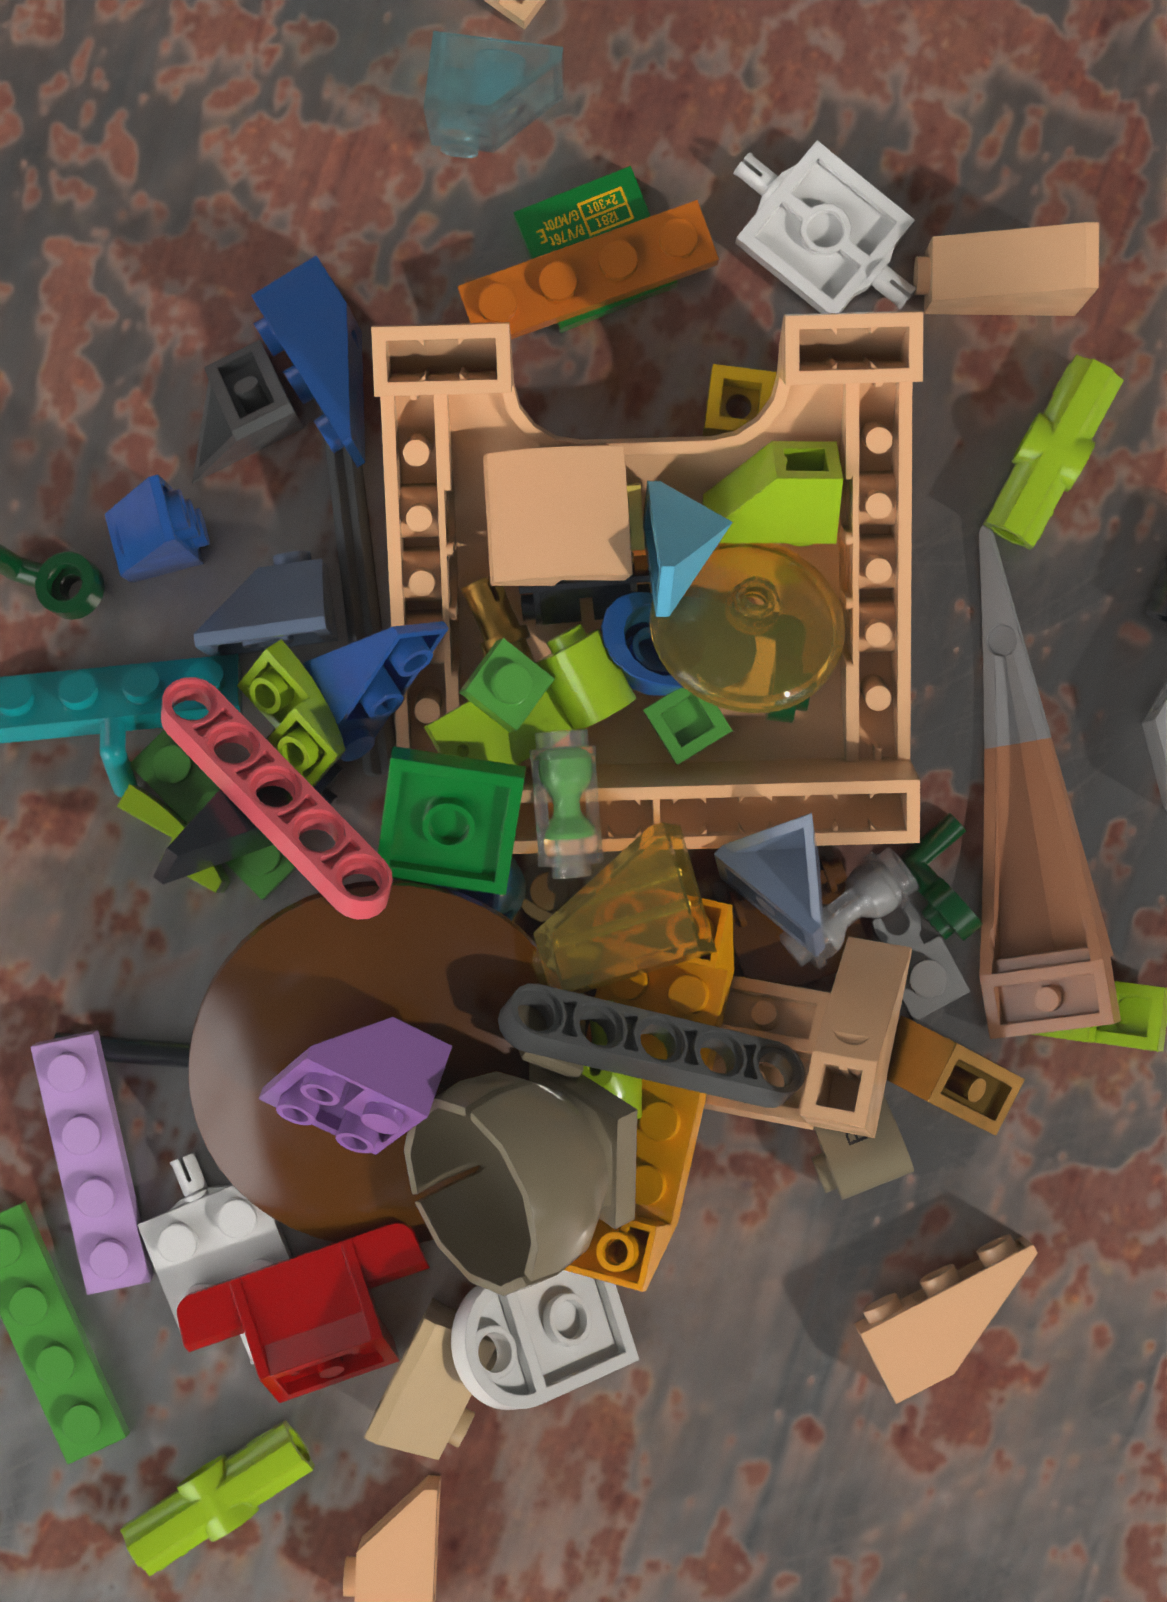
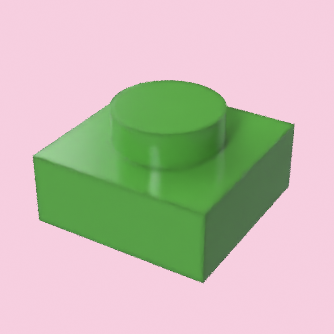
[459,638,555,733]
[643,688,733,765]

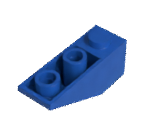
[251,255,365,468]
[104,474,210,583]
[302,621,449,761]

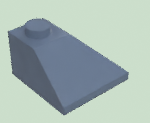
[193,551,338,656]

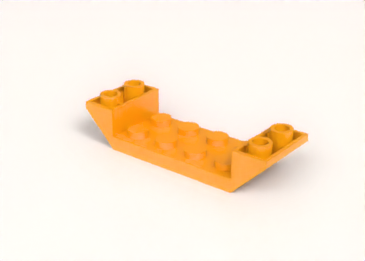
[564,877,734,1292]

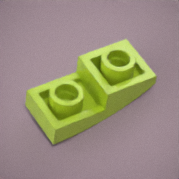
[237,639,346,787]

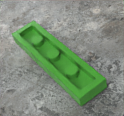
[0,1201,130,1464]

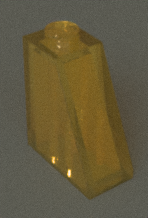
[532,822,717,994]

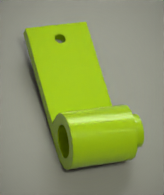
[424,624,636,765]

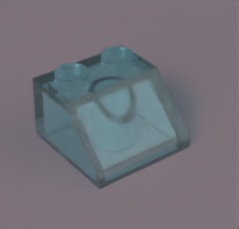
[423,31,564,158]

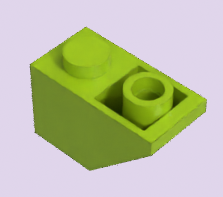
[702,441,843,547]

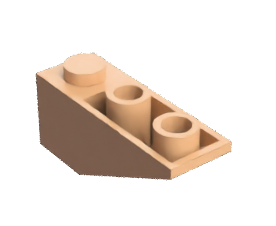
[800,936,912,1138]
[854,1234,1038,1404]

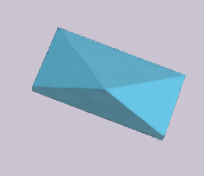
[643,481,733,617]

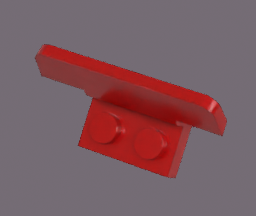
[177,1222,430,1403]

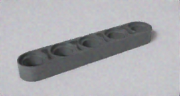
[498,984,805,1108]

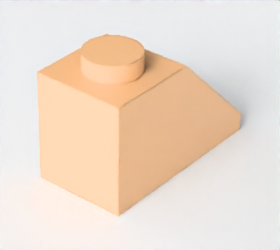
[343,1475,441,1602]

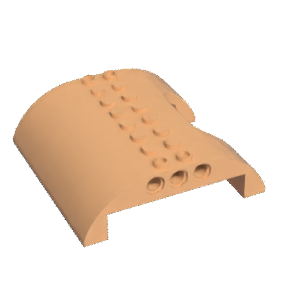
[371,311,923,854]

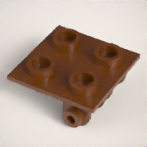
[710,845,867,987]

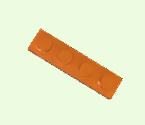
[457,200,719,339]

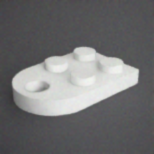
[451,1270,639,1410]

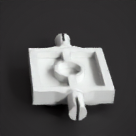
[733,140,916,313]
[137,1152,293,1364]

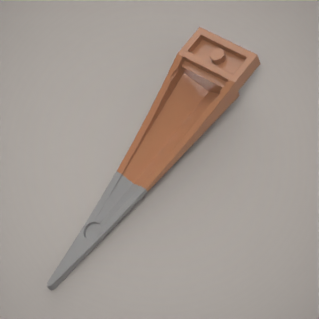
[979,525,1121,1039]

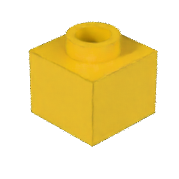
[703,364,777,436]

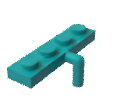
[0,654,243,797]

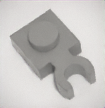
[871,901,971,1022]

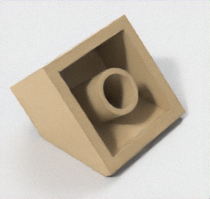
[364,1298,497,1460]

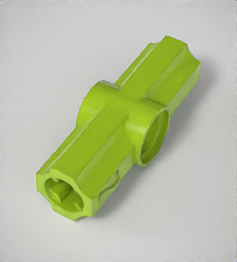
[983,354,1124,550]
[120,1420,315,1576]

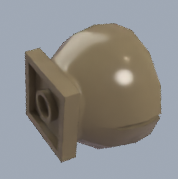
[404,1062,638,1296]

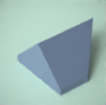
[714,813,825,957]

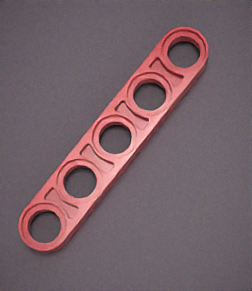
[161,677,393,920]

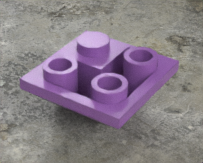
[258,1017,452,1155]

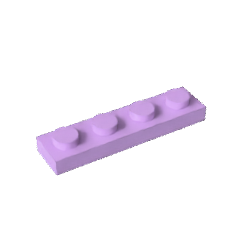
[31,1030,154,1295]

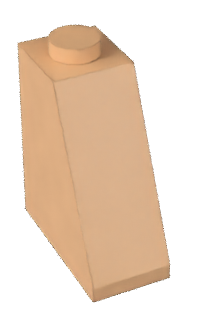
[913,222,1099,316]

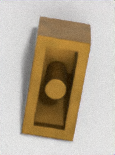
[887,1015,1025,1136]

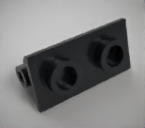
[519,551,650,626]

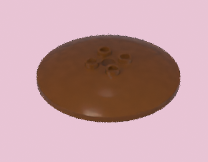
[189,880,565,1243]

